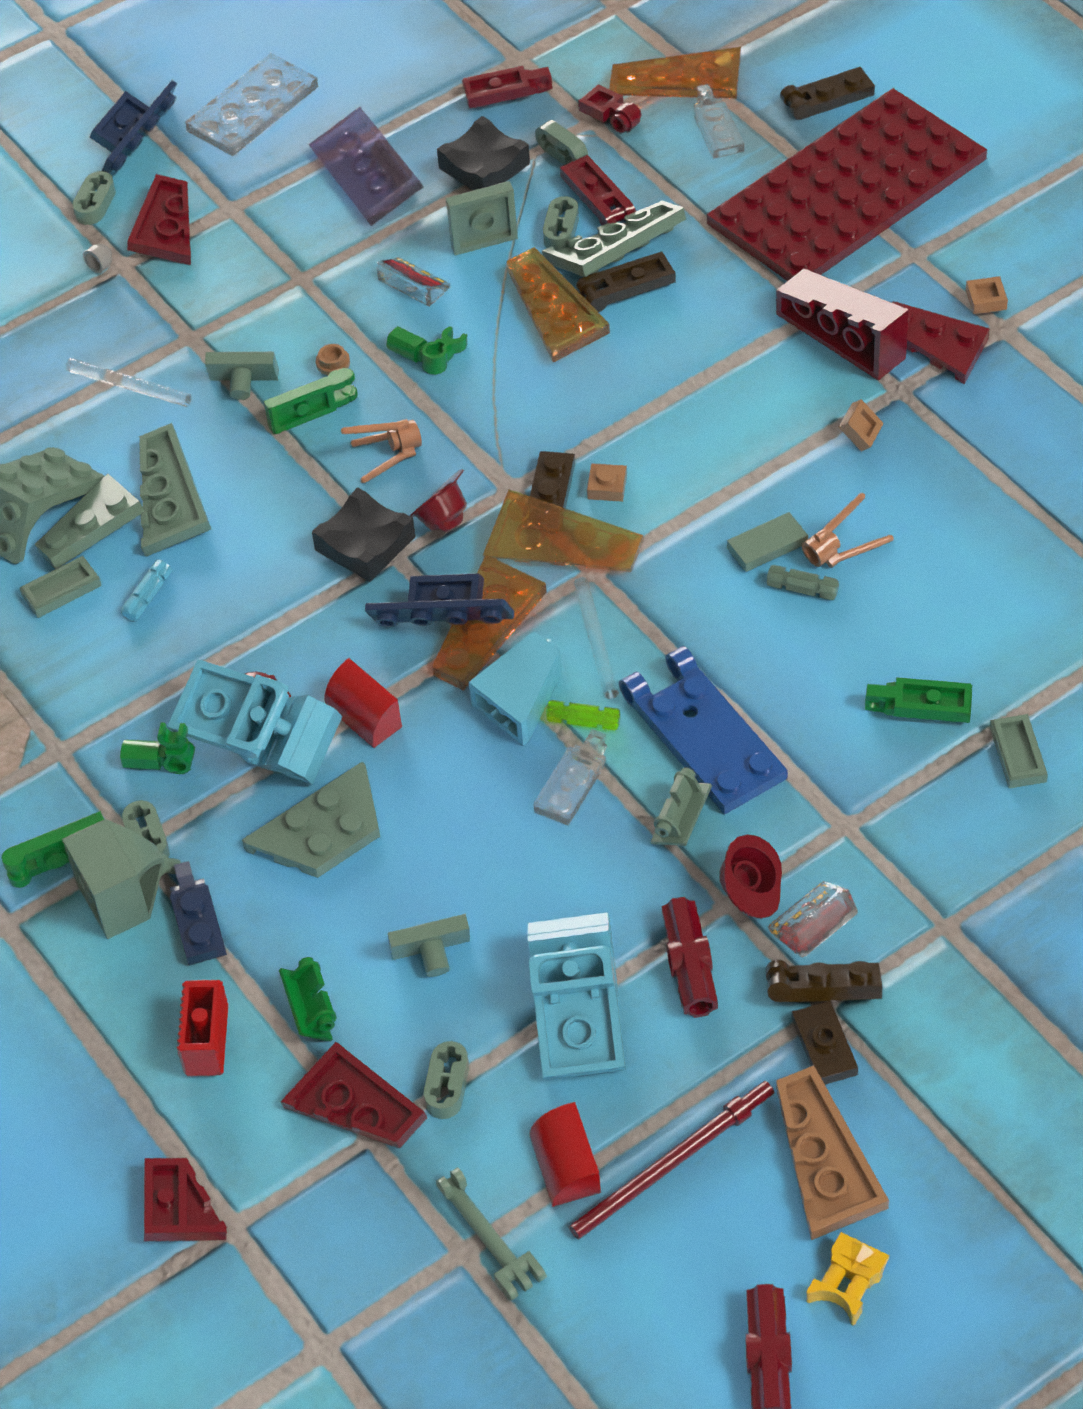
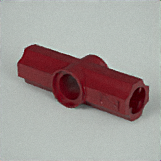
[661,897,718,1018]
[745,1284,792,1409]

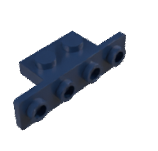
[90,80,177,174]
[365,573,514,627]

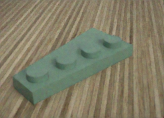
[542,201,686,277]
[139,423,212,557]

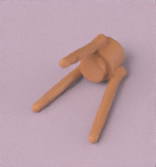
[341,419,422,483]
[802,493,894,568]

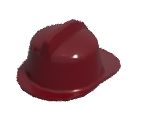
[410,469,467,532]
[719,834,782,919]

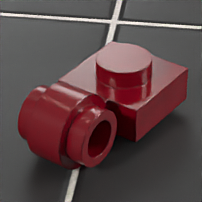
[578,84,642,133]

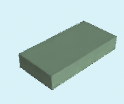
[727,512,808,572]
[19,556,102,618]
[990,714,1048,788]

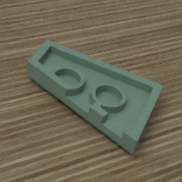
[35,473,144,569]

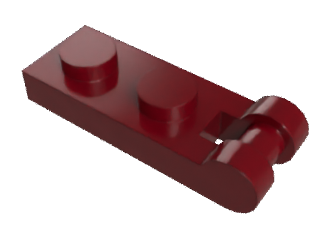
[560,155,636,226]

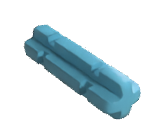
[121,560,172,621]

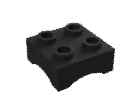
[437,116,530,191]
[312,487,416,582]

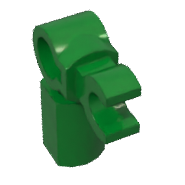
[386,326,467,375]
[120,722,195,774]

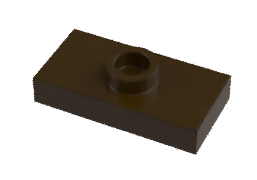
[792,1001,858,1085]

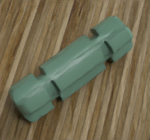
[767,565,839,600]

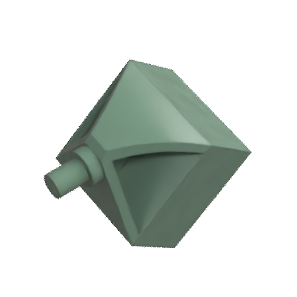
[62,819,181,939]

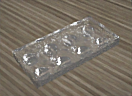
[185,53,318,156]

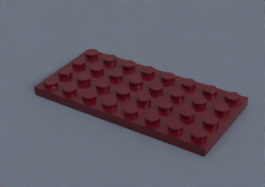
[707,88,987,281]

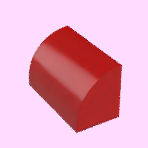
[324,658,402,748]
[529,1102,601,1207]

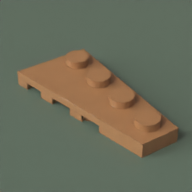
[776,1065,889,1240]

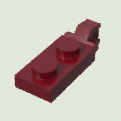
[462,65,553,109]

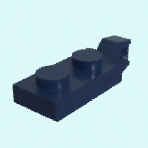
[170,861,227,966]

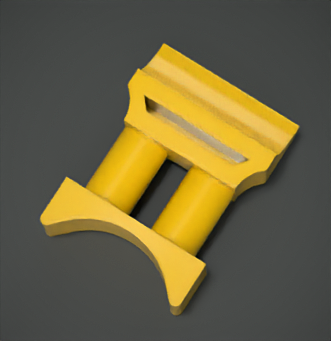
[806,1232,889,1325]

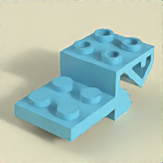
[167,659,342,785]
[528,913,626,1080]

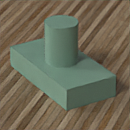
[205,352,279,400]
[388,914,470,977]

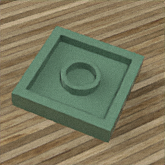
[446,181,518,255]

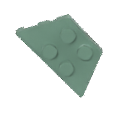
[242,762,380,878]

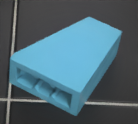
[469,631,562,746]

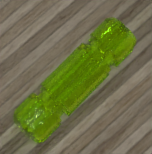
[546,700,621,731]

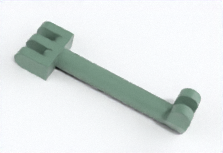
[436,1167,547,1301]

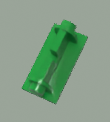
[279,957,337,1042]

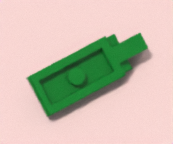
[865,677,973,723]

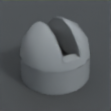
[83,244,112,273]

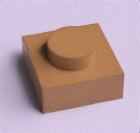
[966,276,1008,314]
[839,399,884,451]
[587,463,627,502]

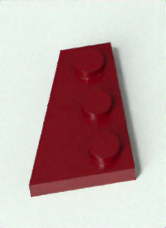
[127,174,191,265]
[892,301,990,384]
[280,1042,427,1149]

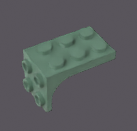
[0,447,104,564]

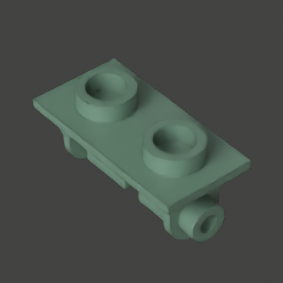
[651,768,712,846]

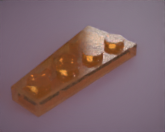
[610,47,741,99]
[507,247,610,362]
[483,489,644,572]
[432,555,547,691]

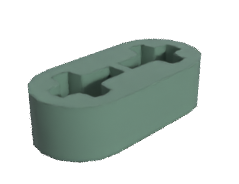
[535,120,588,165]
[72,171,116,225]
[543,196,579,251]
[122,800,170,858]
[424,1041,469,1119]

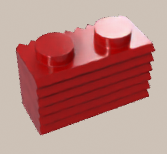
[176,980,229,1076]

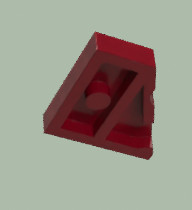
[144,1158,227,1241]

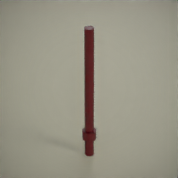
[569,1080,775,1240]

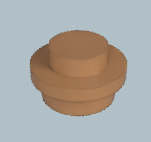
[316,344,350,375]

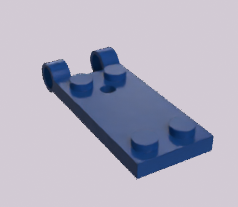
[619,646,788,815]

